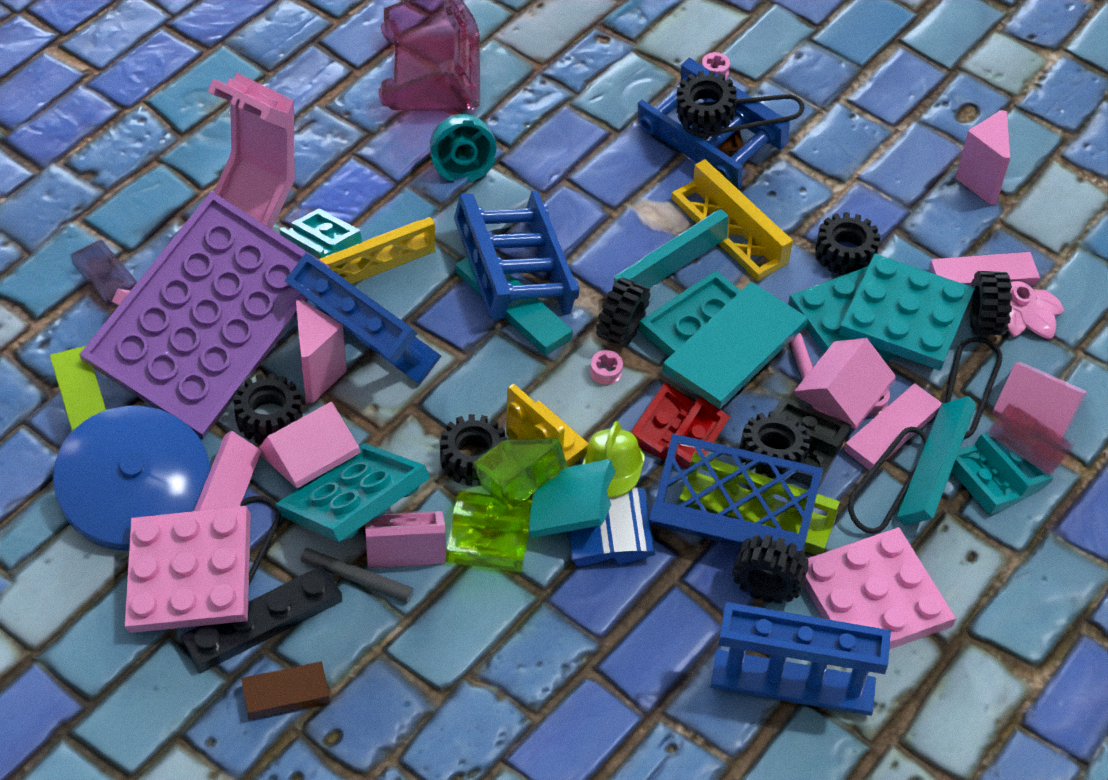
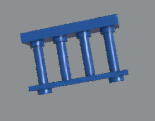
[638,57,790,190]
[454,191,580,319]
[284,252,442,385]
[710,602,891,716]

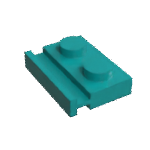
[279,208,362,259]

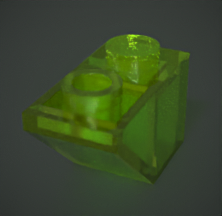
[473,438,568,511]

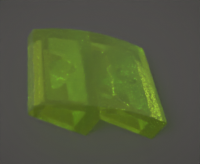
[445,491,532,572]

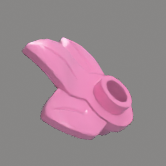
[1008,281,1064,340]

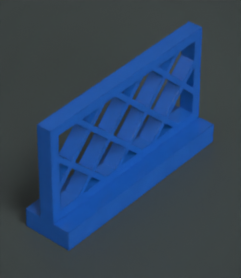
[649,433,823,552]

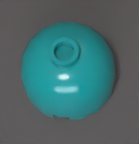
[430,114,497,182]

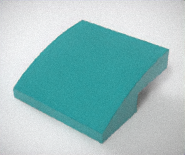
[951,427,1053,515]
[529,459,616,538]

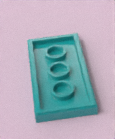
[662,282,808,409]

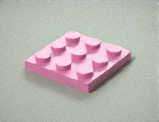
[125,506,251,633]
[803,527,956,650]

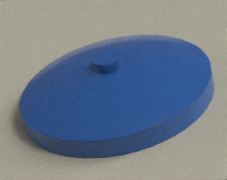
[53,406,210,551]

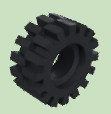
[677,71,737,134]
[815,212,881,276]
[969,271,1012,335]
[596,277,651,348]
[233,374,303,444]
[739,412,810,481]
[440,414,508,486]
[732,535,809,603]

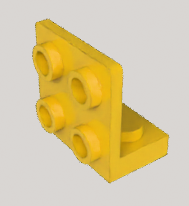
[506,384,589,471]

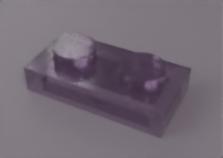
[70,239,137,306]

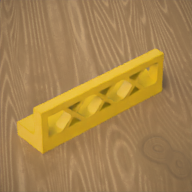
[671,159,793,281]
[319,217,435,284]

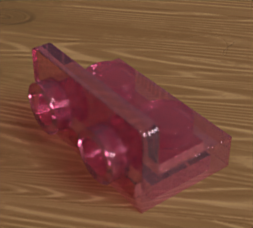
[989,403,1075,475]

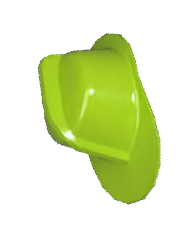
[583,421,645,498]

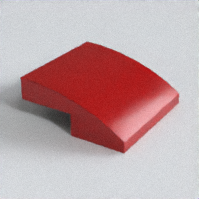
[631,383,730,469]

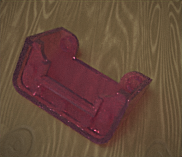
[378,0,480,111]

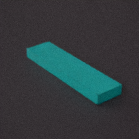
[614,209,729,289]
[455,257,573,356]
[896,396,976,525]

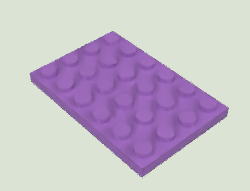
[79,191,330,439]

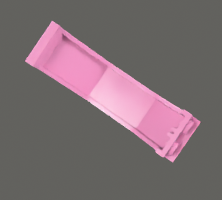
[112,72,295,305]

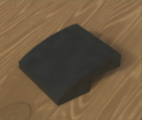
[765,396,851,489]

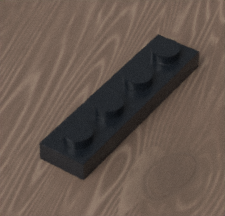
[180,565,342,674]

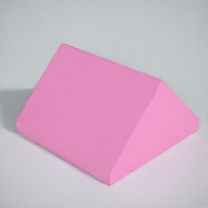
[955,110,1010,205]
[296,300,346,404]
[794,338,896,430]
[992,362,1088,444]
[259,401,361,488]
[365,511,446,568]

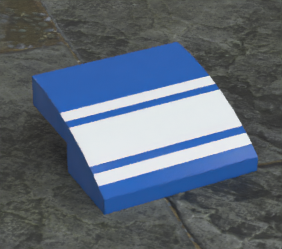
[569,488,656,568]

